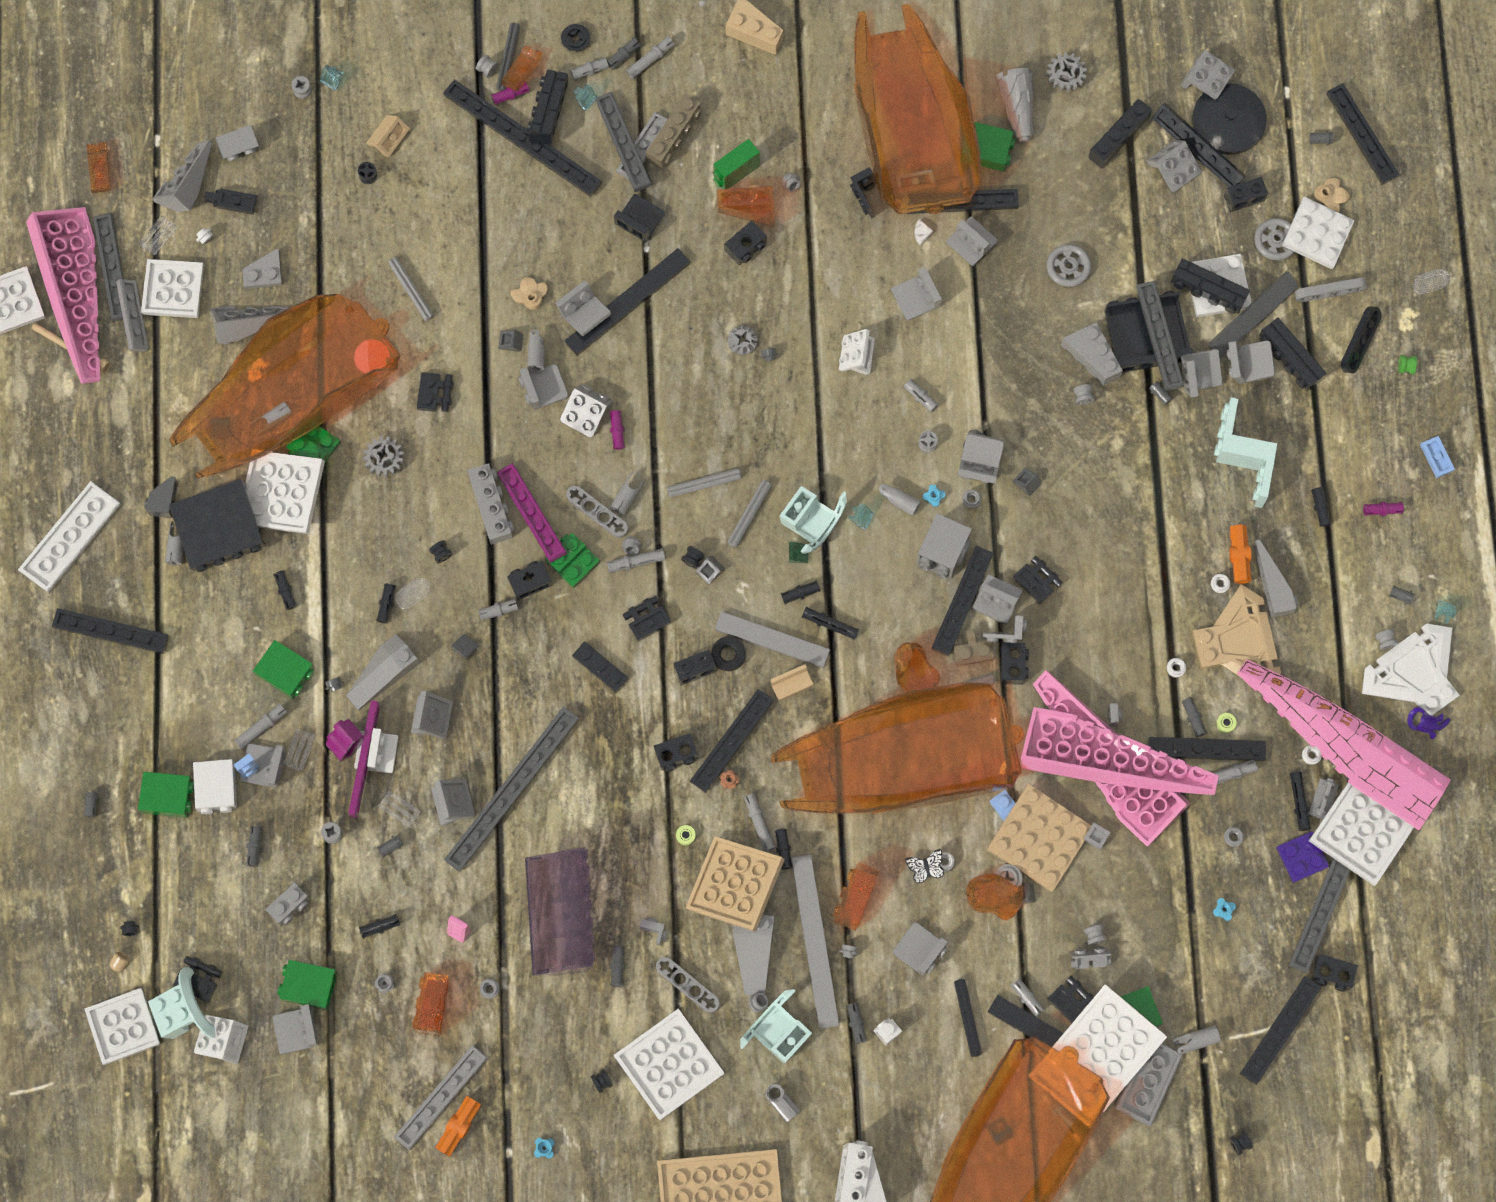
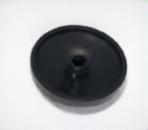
[1192,83,1267,155]

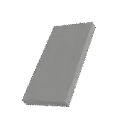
[1114,1044,1183,1127]

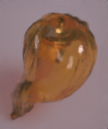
[894,642,940,699]
[966,873,1024,921]

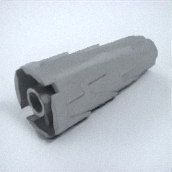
[996,68,1034,143]

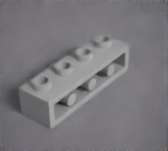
[467,463,514,545]

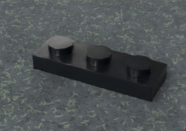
[572,641,629,693]

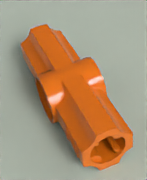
[1229,524,1251,584]
[435,1096,481,1157]

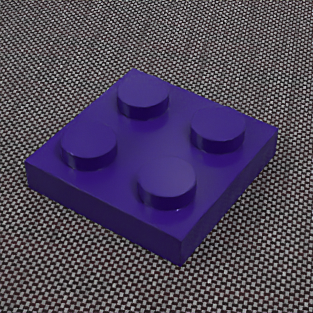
[1276,831,1329,883]

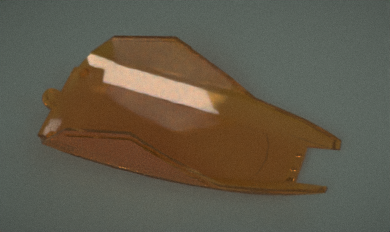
[854,4,982,214]
[169,294,401,479]
[770,682,1024,814]
[930,1037,1110,1202]

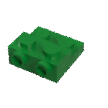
[286,420,341,464]
[545,533,600,589]

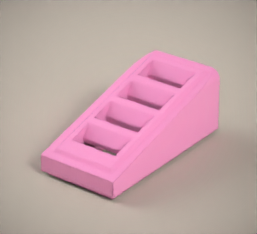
[447,915,471,943]

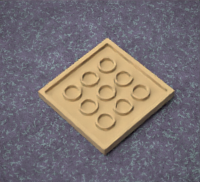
[986,784,1091,892]
[686,836,785,932]

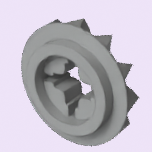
[727,325,758,355]
[993,864,1024,896]

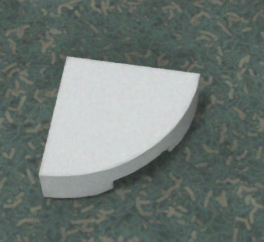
[914,219,933,246]

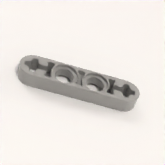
[1294,278,1368,302]
[566,486,628,539]
[656,957,719,1013]

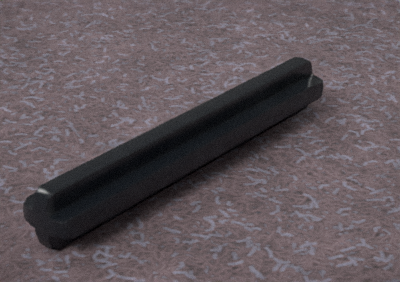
[954,979,982,1057]

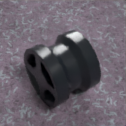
[357,162,378,184]
[429,540,453,564]
[681,546,705,569]
[590,1069,613,1094]
[1229,1130,1253,1156]

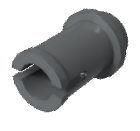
[1309,131,1333,145]
[1149,381,1173,405]
[1389,585,1415,605]
[84,792,99,817]
[377,835,403,858]

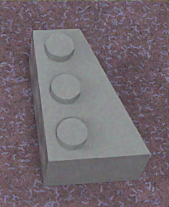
[1061,323,1122,386]

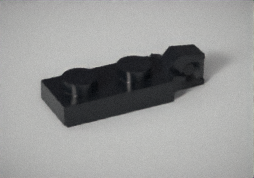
[204,188,258,215]

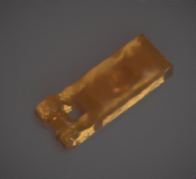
[502,45,542,91]
[86,142,111,193]

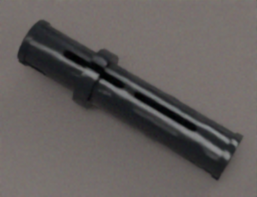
[801,606,859,640]
[1289,771,1311,831]

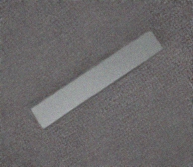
[715,611,830,668]
[394,1045,488,1151]

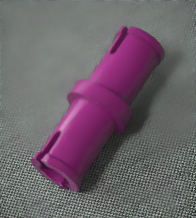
[491,81,530,105]
[609,410,625,450]
[1363,501,1404,517]

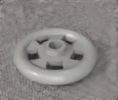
[1254,218,1295,261]
[1047,244,1091,287]

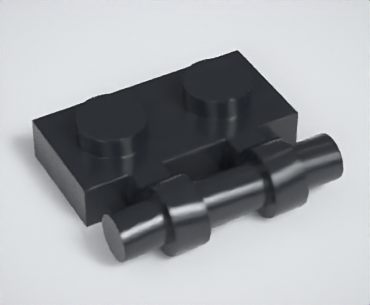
[417,372,454,412]
[1013,556,1063,604]
[622,596,671,642]
[172,956,223,1003]
[1047,976,1094,1024]

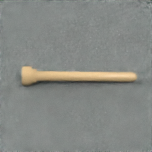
[32,323,111,375]

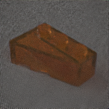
[717,186,775,227]
[832,862,880,931]
[412,972,450,1037]

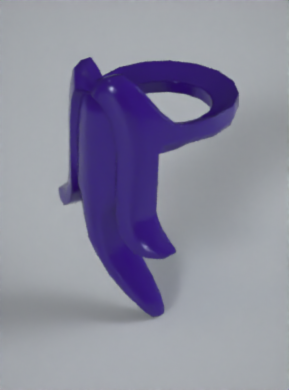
[1407,707,1451,739]

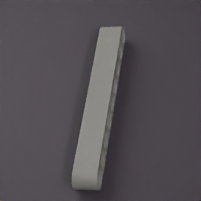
[791,854,839,1029]

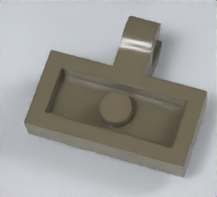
[953,629,995,666]

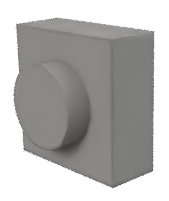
[1108,703,1122,727]
[1084,823,1111,850]

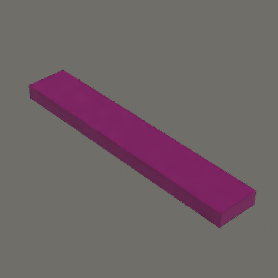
[496,463,567,563]
[348,700,380,818]

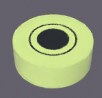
[1216,713,1237,733]
[676,825,696,846]

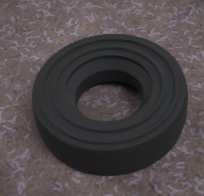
[711,636,746,671]

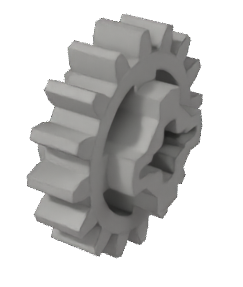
[1047,52,1087,93]
[362,436,404,478]

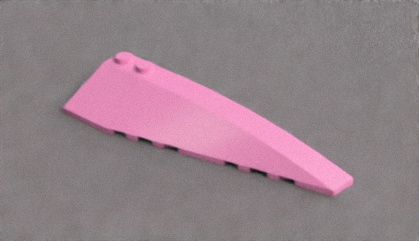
[26,207,100,384]
[1033,670,1191,847]
[1021,707,1219,795]

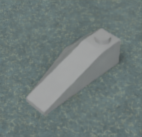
[152,140,212,212]
[210,306,292,344]
[346,634,420,711]
[733,915,774,996]

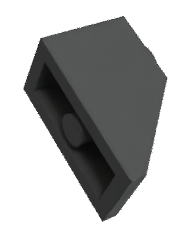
[144,476,178,518]

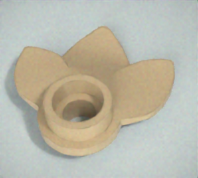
[1314,178,1350,213]
[510,277,548,310]

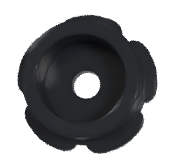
[120,921,140,936]

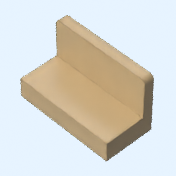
[366,115,410,157]
[770,664,814,702]

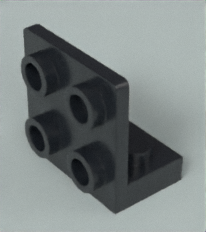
[850,167,878,219]
[614,194,665,242]

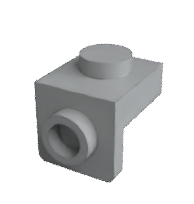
[640,917,668,946]

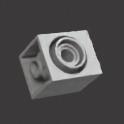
[916,513,972,579]

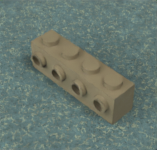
[646,94,702,169]

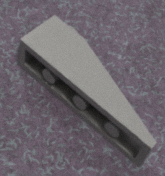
[1253,540,1298,618]

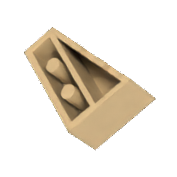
[725,0,783,55]

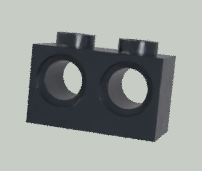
[1224,177,1268,212]
[1000,642,1029,685]
[673,650,716,686]
[654,733,698,772]
[1311,954,1358,992]

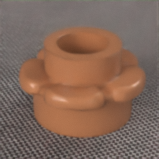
[720,770,739,789]

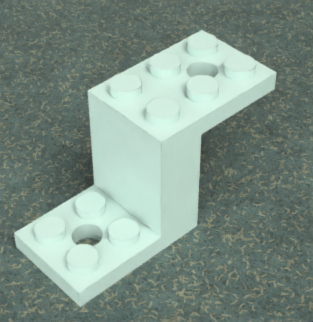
[1214,398,1277,508]

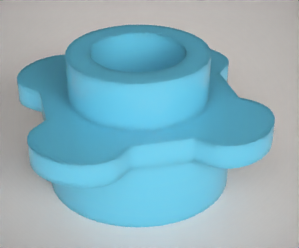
[923,485,945,507]
[1213,898,1236,921]
[534,1138,555,1159]

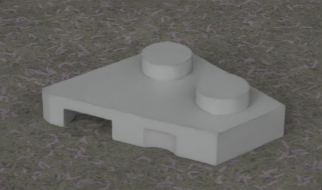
[243,249,282,289]

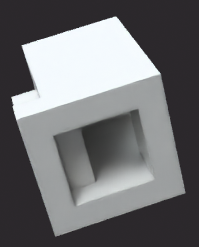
[873,1018,902,1046]

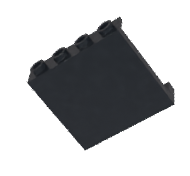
[1104,291,1193,373]
[169,479,266,572]

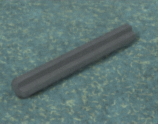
[496,23,520,91]

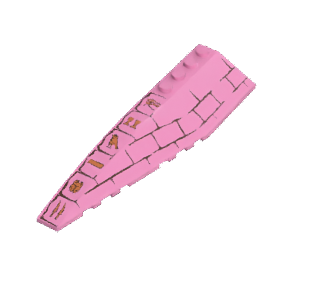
[1237,659,1451,830]

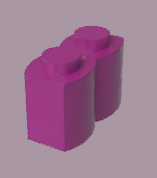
[326,718,364,762]

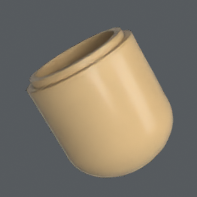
[110,951,129,972]

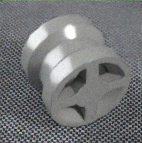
[476,55,499,78]
[291,76,312,99]
[1073,384,1095,405]
[918,430,938,453]
[1375,629,1399,650]
[321,822,342,844]
[1084,924,1107,945]

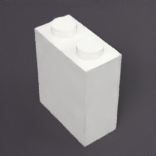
[193,759,237,814]

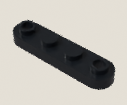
[1341,306,1381,374]

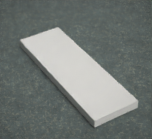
[18,481,121,593]

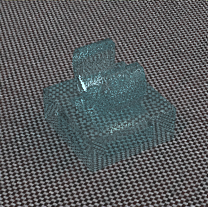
[320,65,344,91]
[573,84,597,110]
[848,503,874,530]
[1435,599,1457,624]

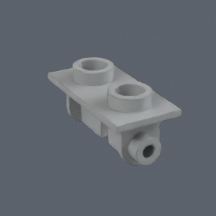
[1308,778,1339,820]
[1069,946,1111,969]

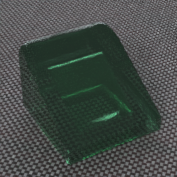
[789,542,808,563]

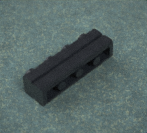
[527,69,568,144]
[1088,99,1152,168]
[1171,258,1250,314]
[1259,317,1327,391]

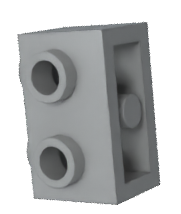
[215,125,259,162]
[265,882,311,927]

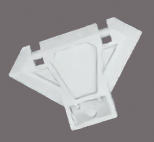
[1362,624,1459,715]

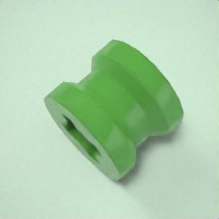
[1398,355,1417,375]

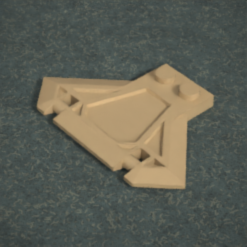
[1192,584,1281,677]

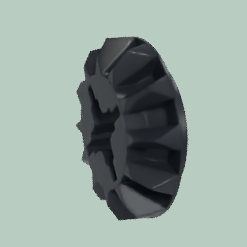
[561,24,590,52]

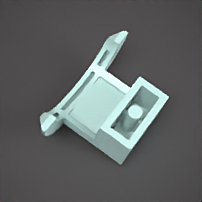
[780,486,847,554]
[148,967,216,1039]
[740,989,812,1063]

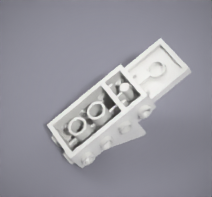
[835,1141,886,1202]

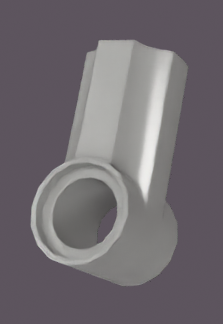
[765,1084,800,1122]

